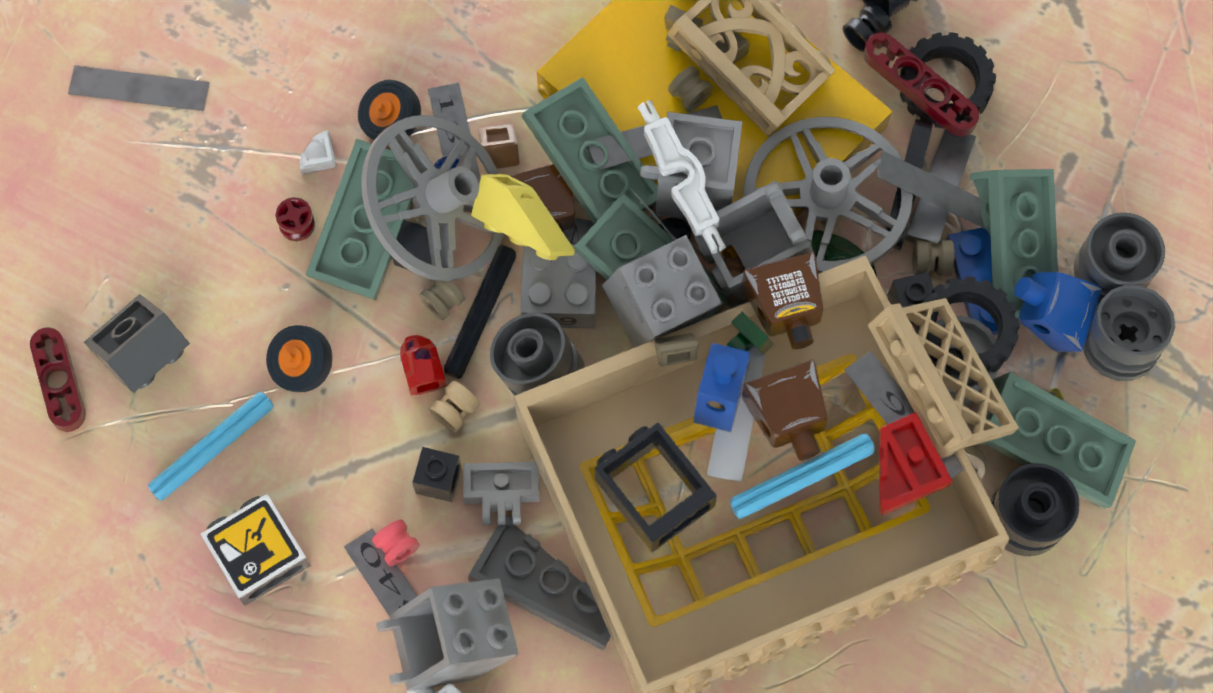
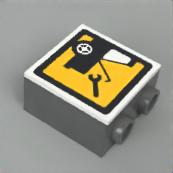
[201,494,311,606]

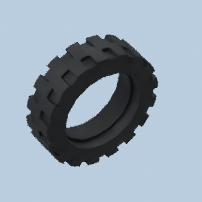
[900,32,996,129]
[915,276,1020,380]

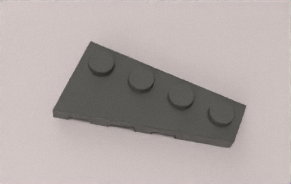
[468,514,611,651]

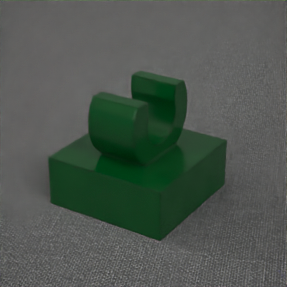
[726,311,774,355]

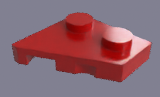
[879,412,953,516]

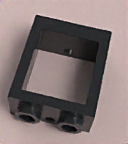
[594,422,717,553]

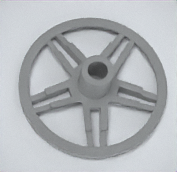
[361,115,504,281]
[744,117,913,274]

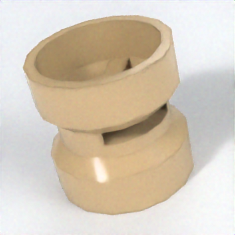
[428,380,480,433]

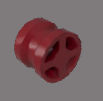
[275,197,315,241]

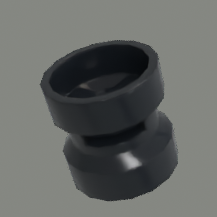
[843,3,892,52]

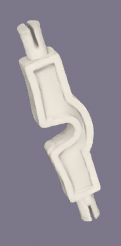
[638,100,726,254]

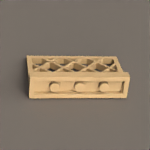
[867,298,1019,458]

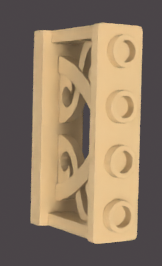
[667,0,835,137]

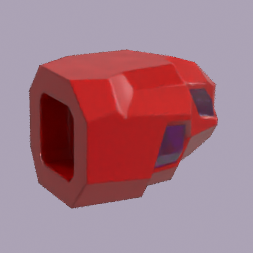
[400,335,447,395]

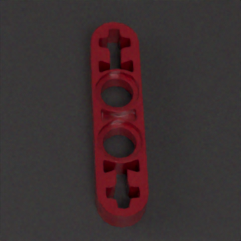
[863,32,979,137]

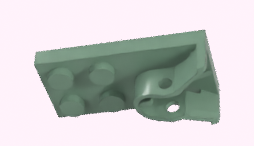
[521,77,658,224]
[306,139,421,301]
[970,169,1058,318]
[573,193,731,326]
[972,372,1136,509]

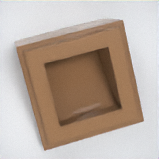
[478,124,520,168]

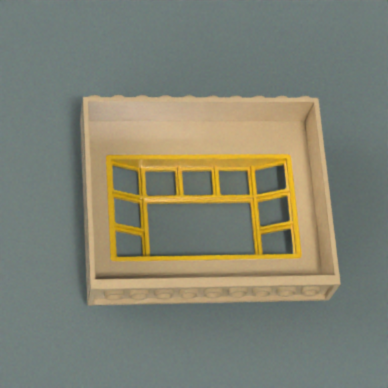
[514,255,1010,693]

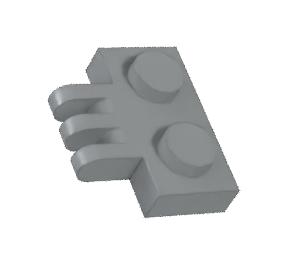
[463,462,540,525]

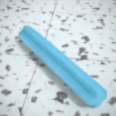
[148,392,273,501]
[730,433,875,519]

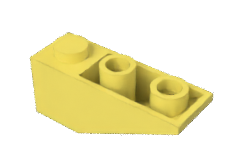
[471,174,575,260]

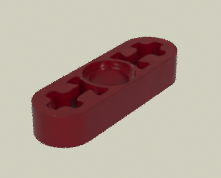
[30,327,86,432]

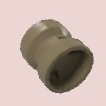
[912,240,954,276]

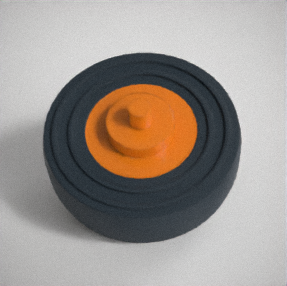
[358,80,421,145]
[266,325,332,392]

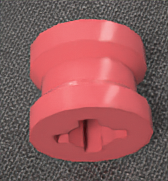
[372,519,420,566]

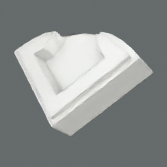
[300,130,337,175]

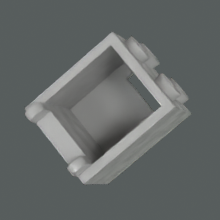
[640,112,742,219]
[694,181,817,303]
[602,235,722,348]
[377,578,519,691]

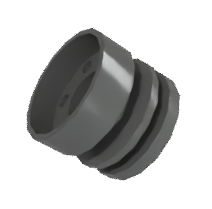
[1083,285,1175,381]

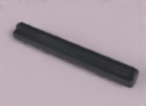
[444,245,516,379]

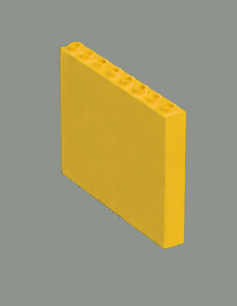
[537,0,892,259]

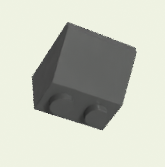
[84,294,190,393]

